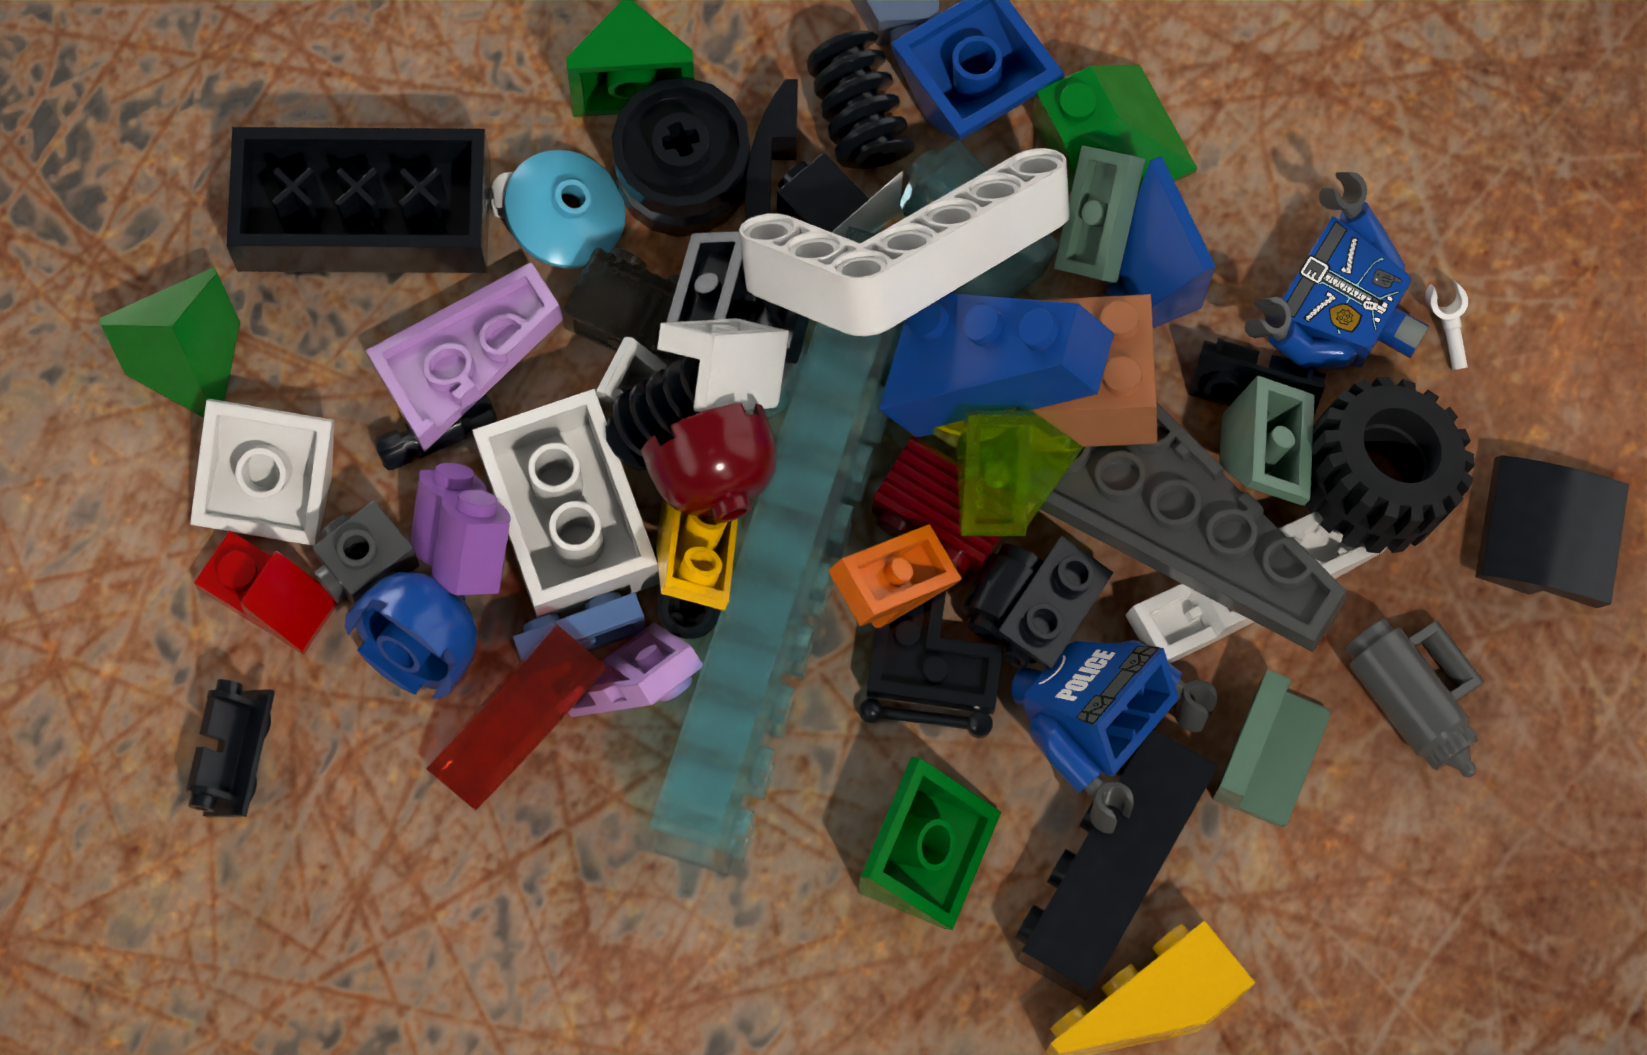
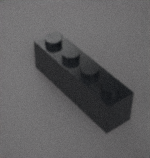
[1014,729,1219,1001]

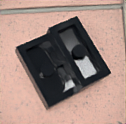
[666,231,810,363]
[1475,455,1629,608]

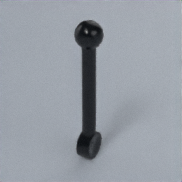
[858,698,993,739]

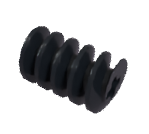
[807,30,915,169]
[605,356,700,470]

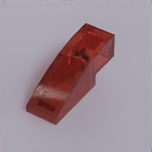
[426,622,607,811]

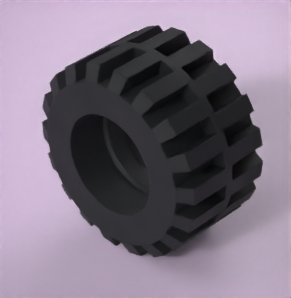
[1305,377,1475,554]

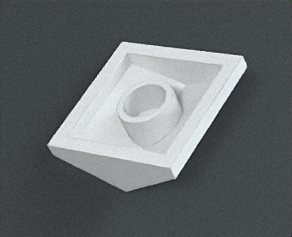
[190,399,334,546]

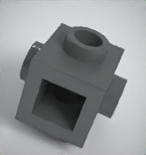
[312,500,420,605]

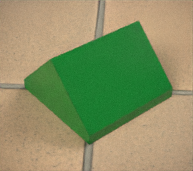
[566,0,694,117]
[858,756,1001,931]

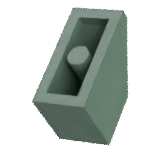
[1219,376,1314,506]

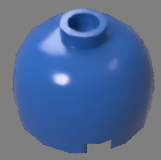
[345,572,478,699]

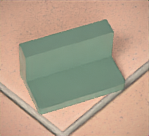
[1054,145,1146,283]
[1212,669,1331,827]

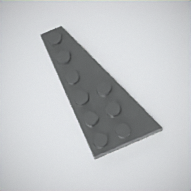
[977,402,1346,652]

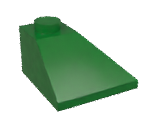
[1031,65,1197,193]

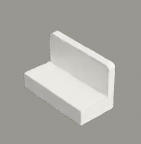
[657,318,789,413]

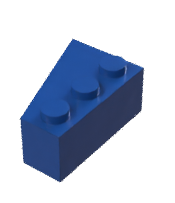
[879,293,1114,437]

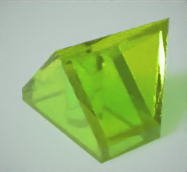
[957,410,1083,536]

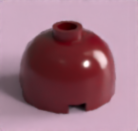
[641,403,778,523]

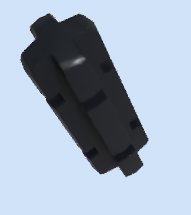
[374,394,497,470]

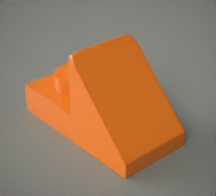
[828,524,962,628]

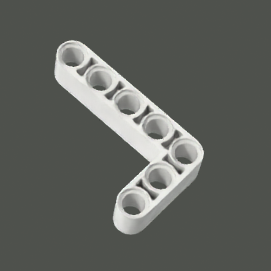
[739,148,1070,336]

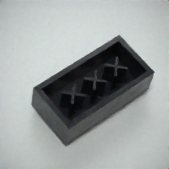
[226,127,490,273]

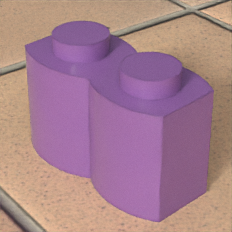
[409,463,511,596]

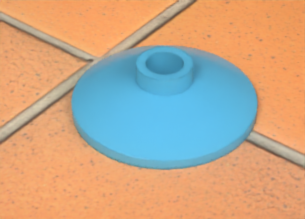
[503,150,626,269]

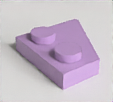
[555,622,704,717]

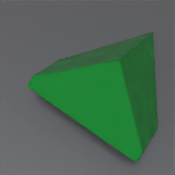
[98,267,240,418]

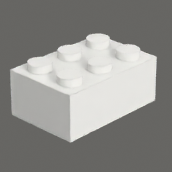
[472,389,660,618]

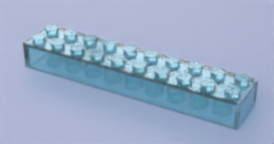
[649,226,905,876]

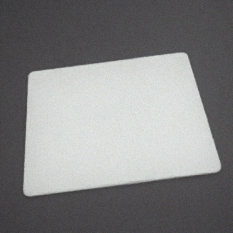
[832,171,903,244]

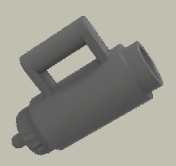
[1344,618,1484,777]

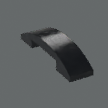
[745,79,798,220]

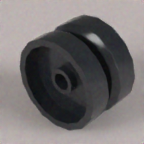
[612,77,750,237]

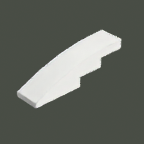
[1125,511,1388,663]

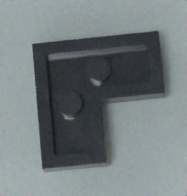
[866,590,1004,715]

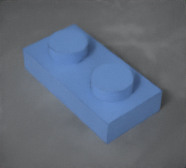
[513,591,646,675]

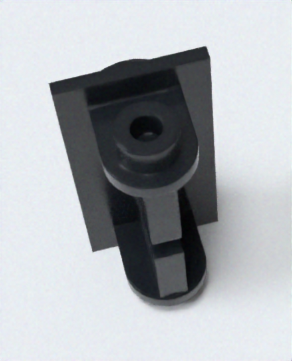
[1189,337,1326,418]
[997,535,1114,670]
[185,679,275,818]

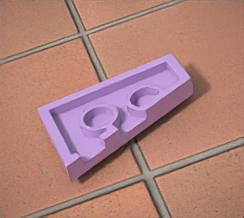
[365,262,564,452]

